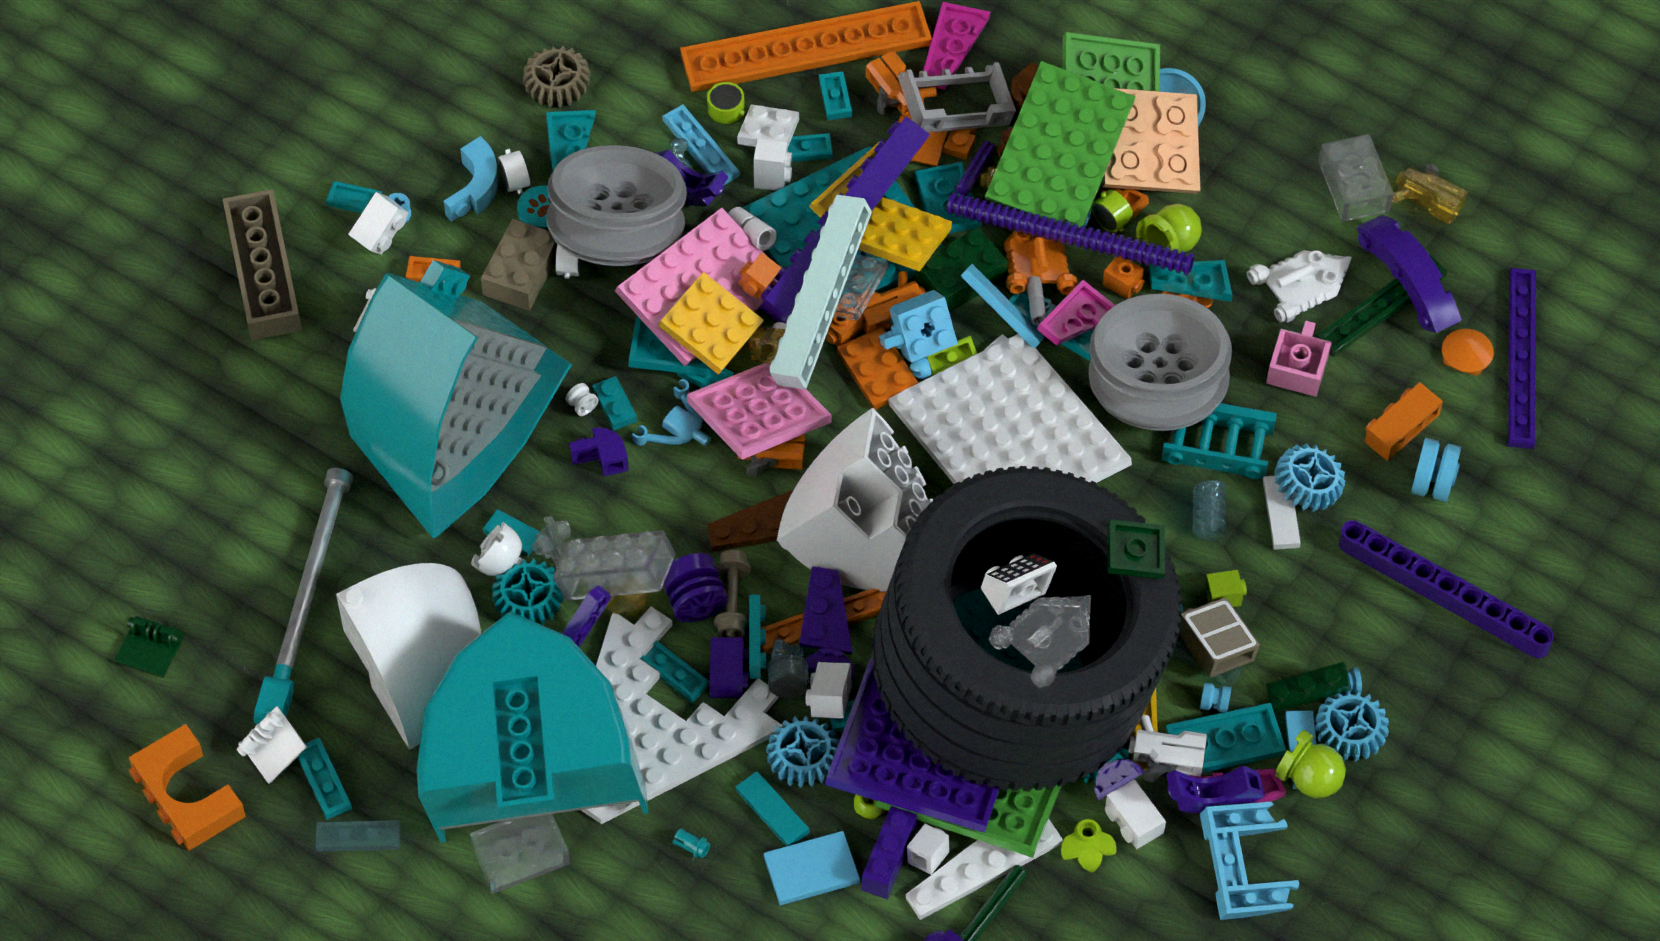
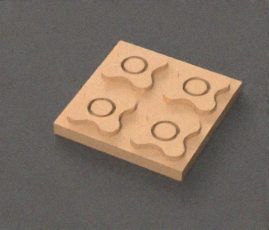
[1102,88,1200,194]

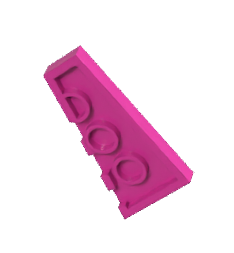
[923,2,991,90]

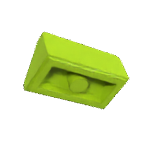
[926,336,977,377]

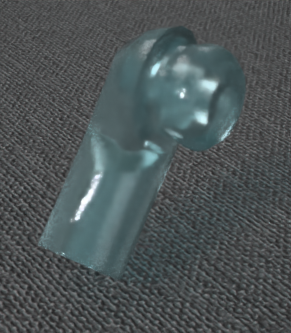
[670,138,692,170]

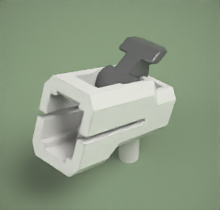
[1129,715,1207,782]

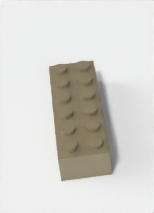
[223,189,302,341]

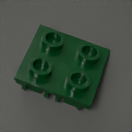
[114,616,186,678]

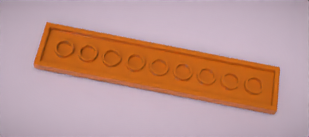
[680,1,932,93]

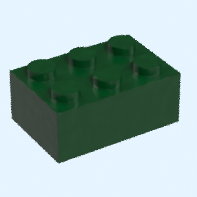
[915,227,1008,312]

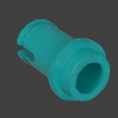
[673,828,710,858]

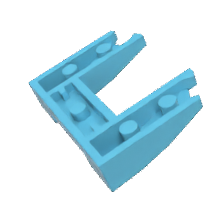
[1200,802,1299,920]

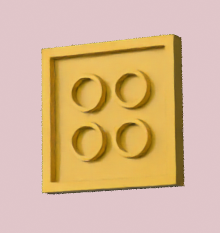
[858,197,952,272]
[658,272,764,375]

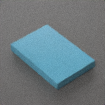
[763,831,860,905]

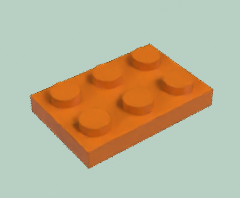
[837,327,918,410]

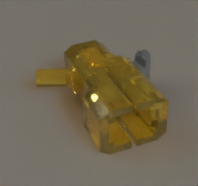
[1391,164,1469,224]

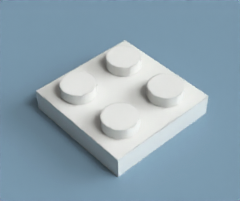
[737,105,799,147]

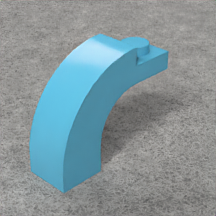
[444,136,498,222]

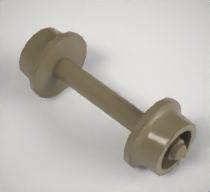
[714,550,751,638]

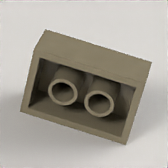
[481,219,557,311]

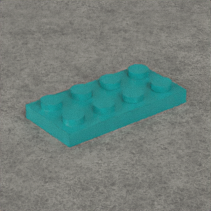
[1165,703,1286,773]

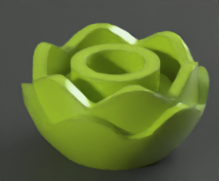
[854,794,887,819]

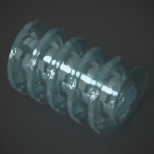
[1192,480,1227,541]

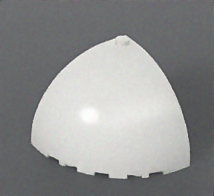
[777,408,933,591]
[336,563,481,750]

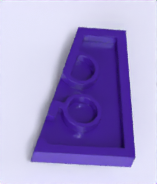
[798,566,853,655]

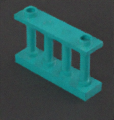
[1161,403,1277,479]

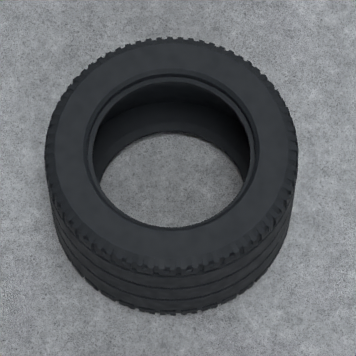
[872,466,1182,791]

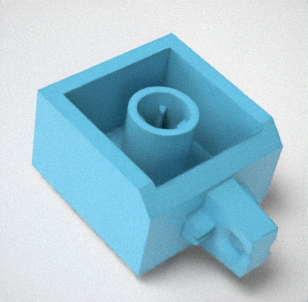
[879,290,958,362]

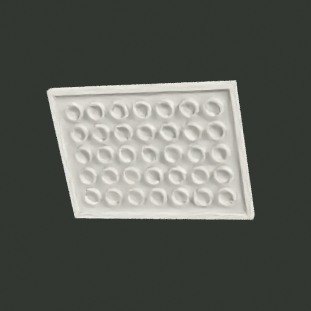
[888,334,1132,484]

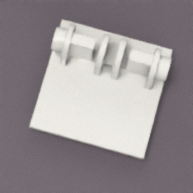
[237,706,307,784]

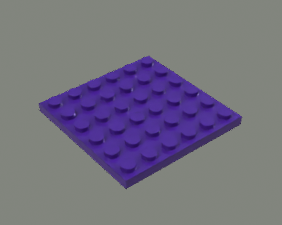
[825,658,999,833]

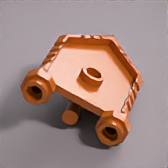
[1004,231,1077,295]

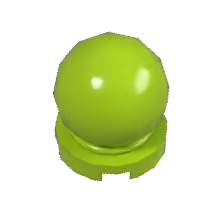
[1136,203,1202,253]
[1275,729,1346,799]

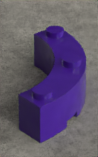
[1357,215,1462,333]

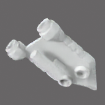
[1247,250,1352,323]

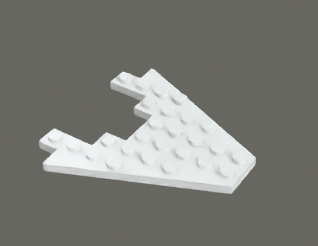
[581,607,783,824]

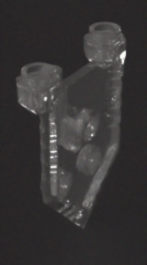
[989,595,1091,688]

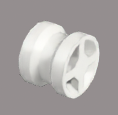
[565,383,599,416]

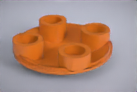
[1442,329,1494,375]

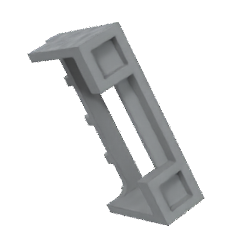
[898,62,1016,132]

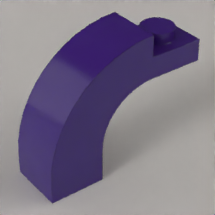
[655,149,729,207]
[1166,766,1265,814]

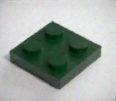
[1108,519,1165,579]

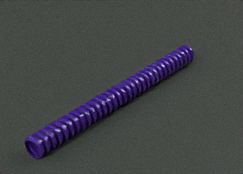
[947,193,1194,275]

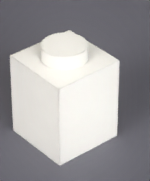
[907,824,949,875]

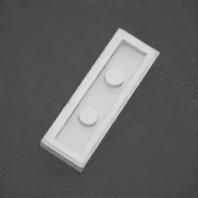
[1263,476,1301,550]

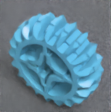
[1274,443,1346,512]
[1315,690,1389,762]
[766,716,839,788]

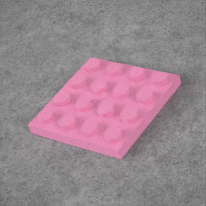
[687,360,831,459]

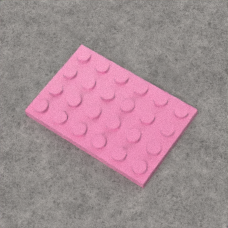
[615,208,778,366]

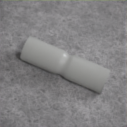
[1026,276,1046,325]

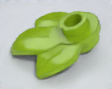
[1061,819,1116,872]

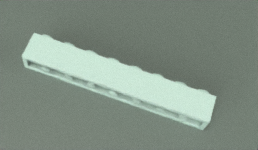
[770,195,872,390]

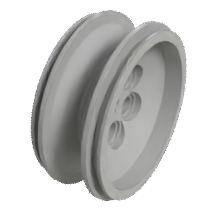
[547,145,687,266]
[1089,294,1232,431]

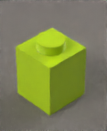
[1204,570,1247,607]

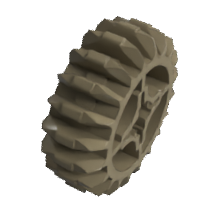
[523,45,590,108]

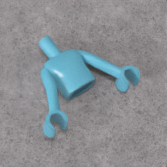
[632,379,711,446]

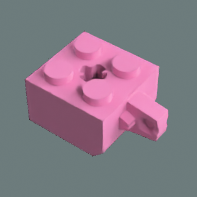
[1266,321,1332,397]

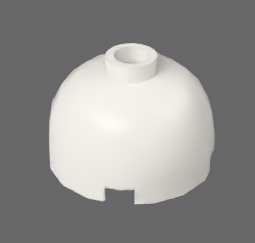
[471,522,522,576]

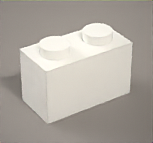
[754,138,792,191]
[348,192,409,255]
[806,662,852,718]
[1105,779,1166,850]

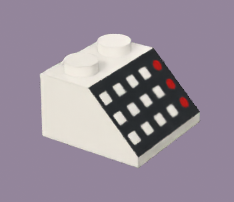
[981,553,1057,615]

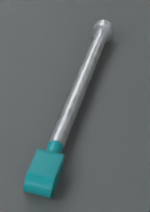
[254,468,353,724]

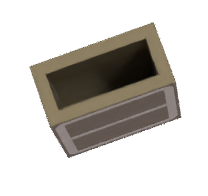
[1179,597,1260,678]

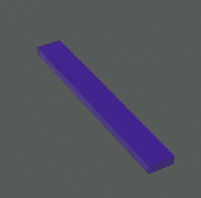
[1508,268,1536,449]

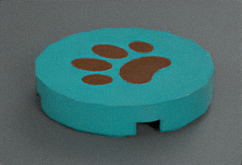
[517,186,552,231]

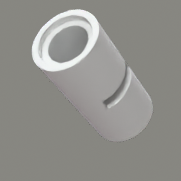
[728,207,777,251]

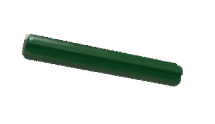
[959,865,1027,941]

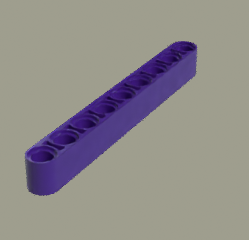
[1339,520,1554,658]

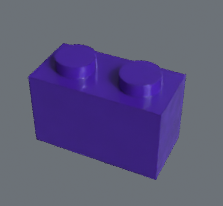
[710,637,749,698]

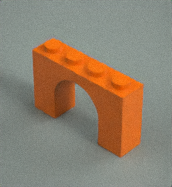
[128,724,246,851]

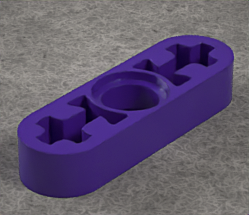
[562,585,611,647]

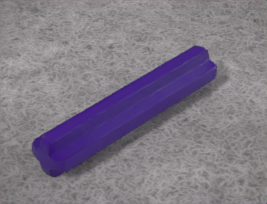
[956,141,996,196]

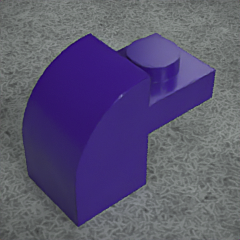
[569,428,629,477]

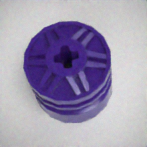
[660,553,728,623]

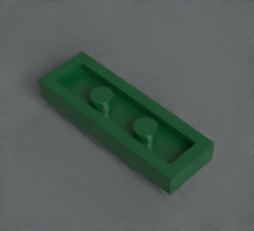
[1266,661,1352,712]

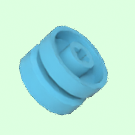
[1411,437,1461,503]

